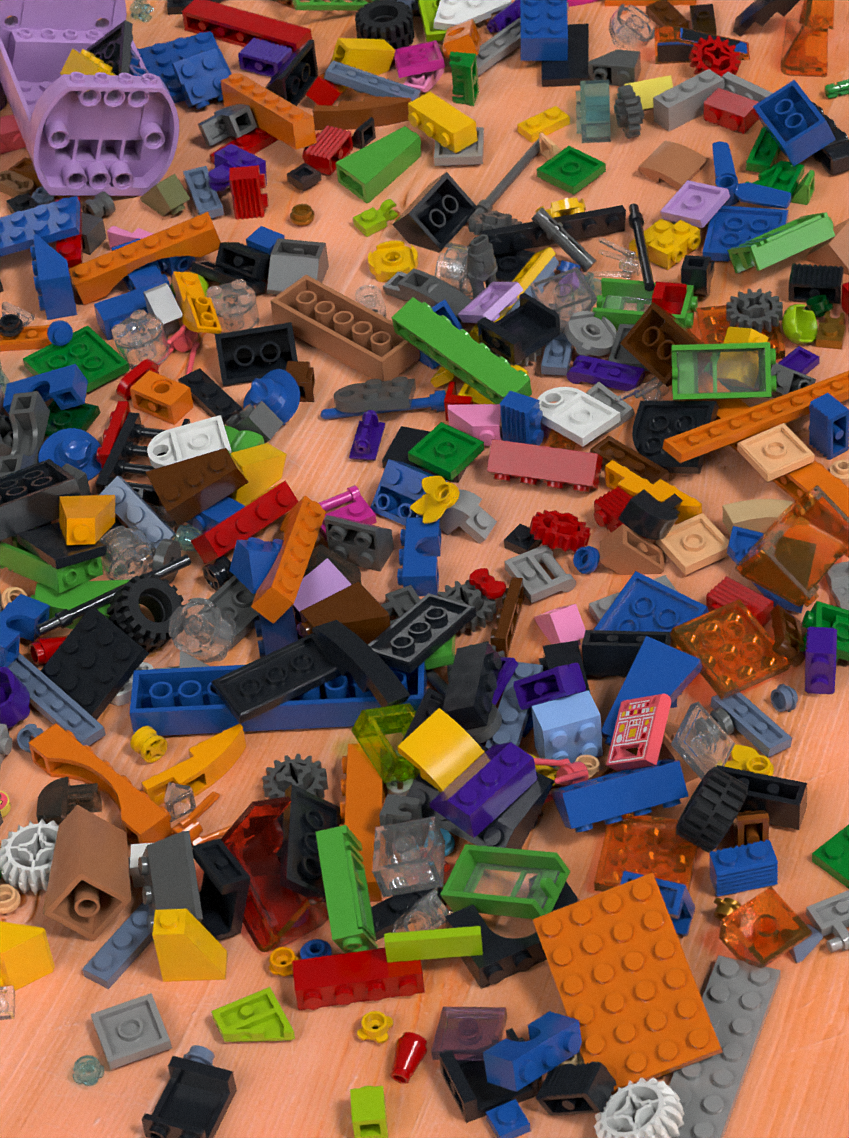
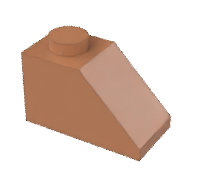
[600,524,664,575]

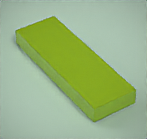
[384,926,483,962]

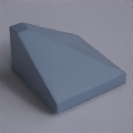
[781,924,823,963]

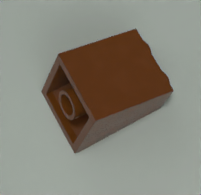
[299,581,391,645]

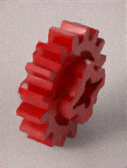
[689,35,741,77]
[530,510,591,552]

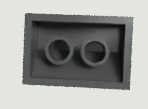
[138,831,203,941]

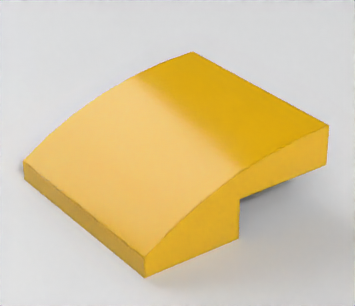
[397,708,484,792]

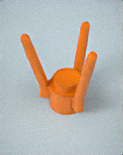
[171,792,242,846]

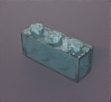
[576,80,611,143]

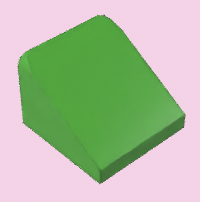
[791,170,815,205]

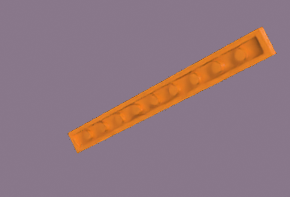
[663,371,849,463]

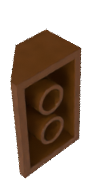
[620,302,712,387]

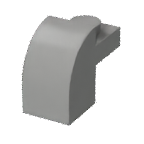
[440,489,497,544]

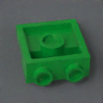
[802,601,849,662]

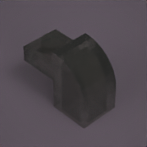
[36,777,102,825]

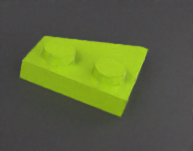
[211,987,295,1042]

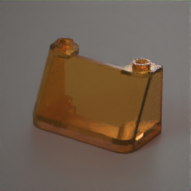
[780,0,835,77]
[735,485,849,607]

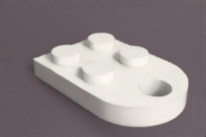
[538,387,621,447]
[147,415,232,469]

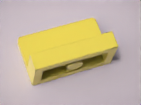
[624,75,673,110]

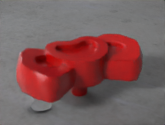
[469,568,506,599]

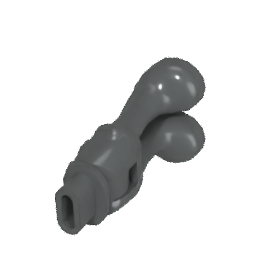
[466,234,498,300]

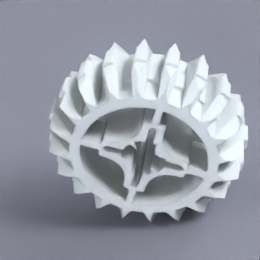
[0,819,59,895]
[594,1077,685,1138]

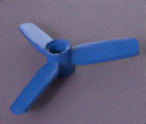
[672,142,791,224]

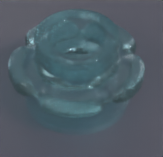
[73,1055,105,1086]

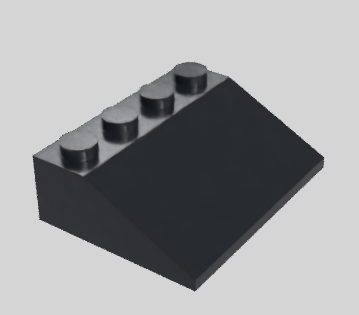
[0,459,81,543]
[406,743,554,849]

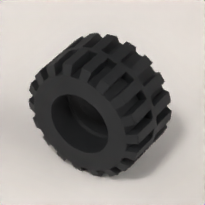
[355,0,415,49]
[107,573,186,652]
[676,767,748,853]

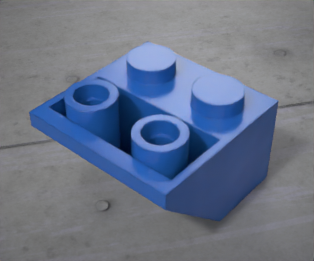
[370,459,448,526]

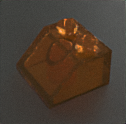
[719,886,812,969]

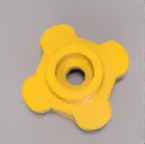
[357,1011,393,1044]

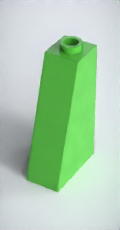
[336,126,421,203]
[31,579,140,629]

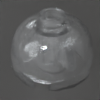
[609,4,656,51]

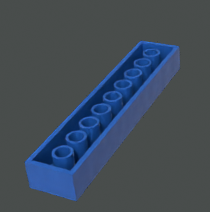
[129,661,427,736]

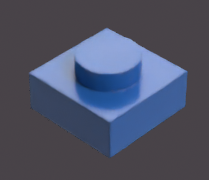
[486,1099,531,1138]

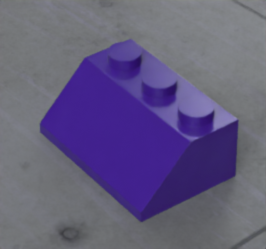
[429,742,537,838]

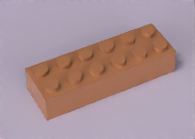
[270,275,420,381]

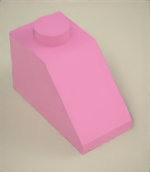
[447,404,502,446]
[534,604,586,646]

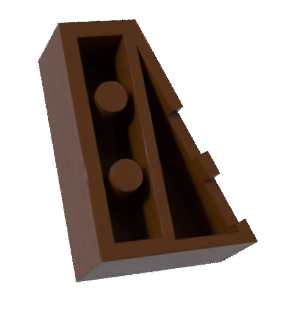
[146,448,249,526]

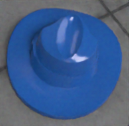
[243,369,300,425]
[38,428,102,481]

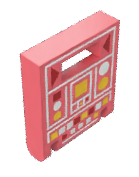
[606,694,671,771]

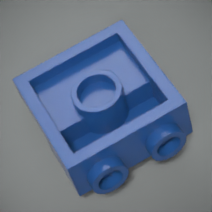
[172,48,229,110]

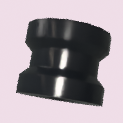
[202,556,233,590]

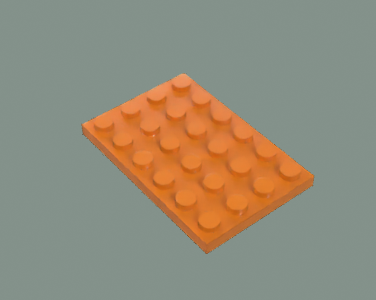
[532,872,723,1095]

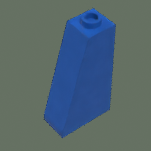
[601,636,703,746]

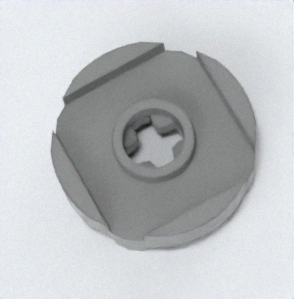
[564,311,617,356]

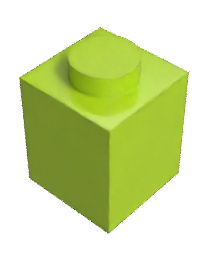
[350,1086,388,1138]

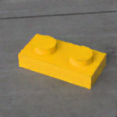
[517,106,570,143]

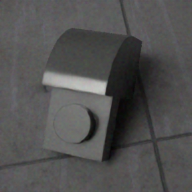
[198,104,258,146]

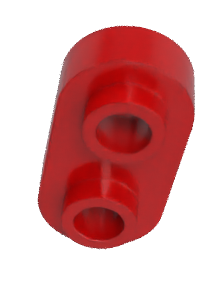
[116,358,159,401]

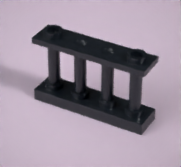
[95,412,190,511]

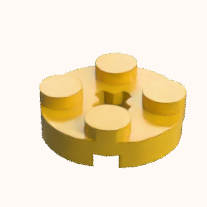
[535,198,586,218]
[368,241,419,282]

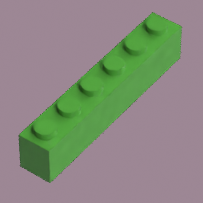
[392,297,532,404]

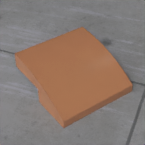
[637,141,708,190]

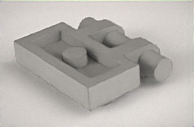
[806,890,849,953]

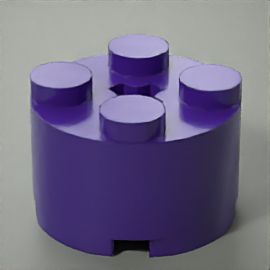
[0,666,30,729]

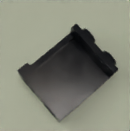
[477,293,561,365]
[192,838,251,940]
[439,1028,542,1123]
[142,1056,237,1138]

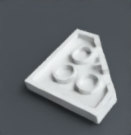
[434,0,513,30]

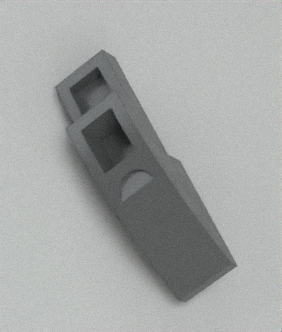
[382,268,472,323]

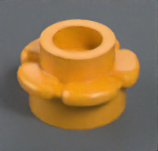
[269,947,299,977]

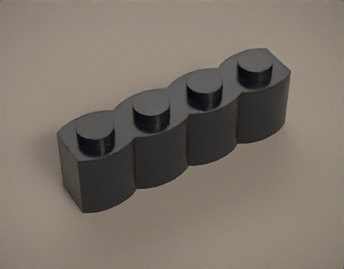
[812,102,849,175]

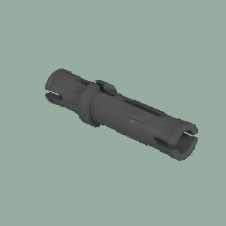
[531,207,597,272]

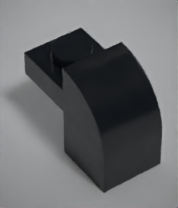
[681,255,714,296]
[618,489,683,540]

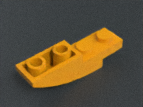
[171,271,222,334]
[605,460,702,525]
[141,723,246,806]

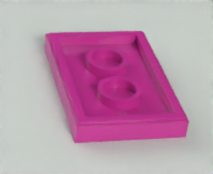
[394,40,445,78]

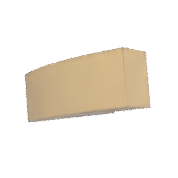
[722,499,811,536]

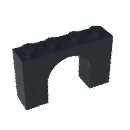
[445,876,580,989]

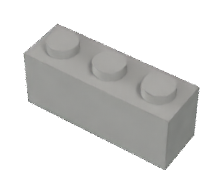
[653,69,724,132]

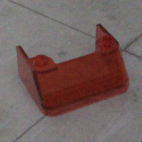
[221,796,329,952]

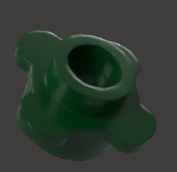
[804,295,833,317]

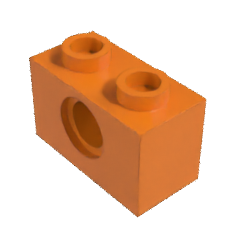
[442,19,482,58]
[130,370,194,425]

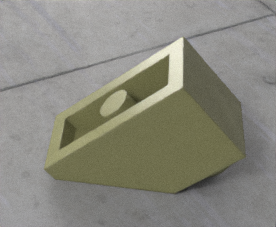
[140,174,190,216]

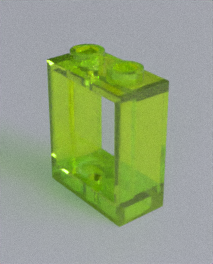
[351,703,420,783]

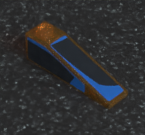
[654,26,750,64]

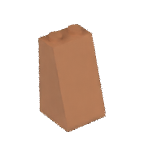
[43,805,131,941]

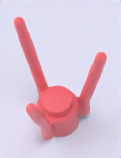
[155,325,200,375]
[534,758,589,804]

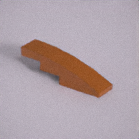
[313,96,411,130]

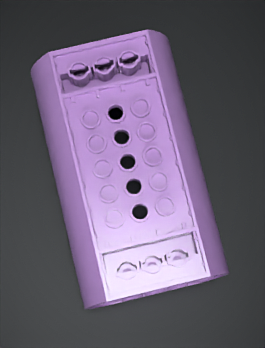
[0,0,179,196]

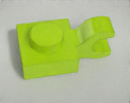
[353,199,398,237]

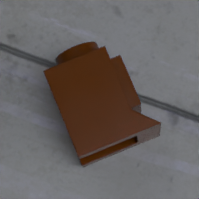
[286,361,315,402]

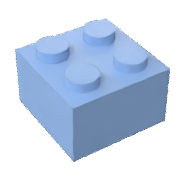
[532,690,603,768]

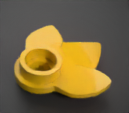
[410,476,460,524]
[713,745,774,776]

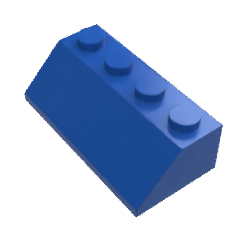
[550,759,688,833]

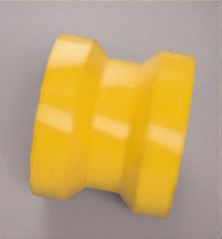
[130,726,168,763]

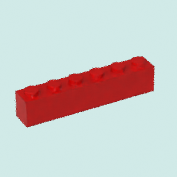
[182,0,312,54]

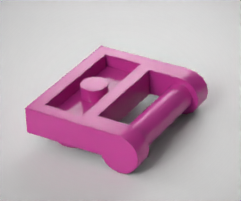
[319,485,377,543]

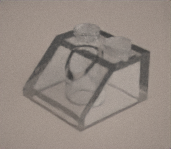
[530,267,597,333]

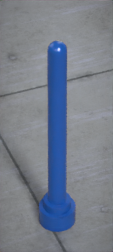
[320,390,446,420]

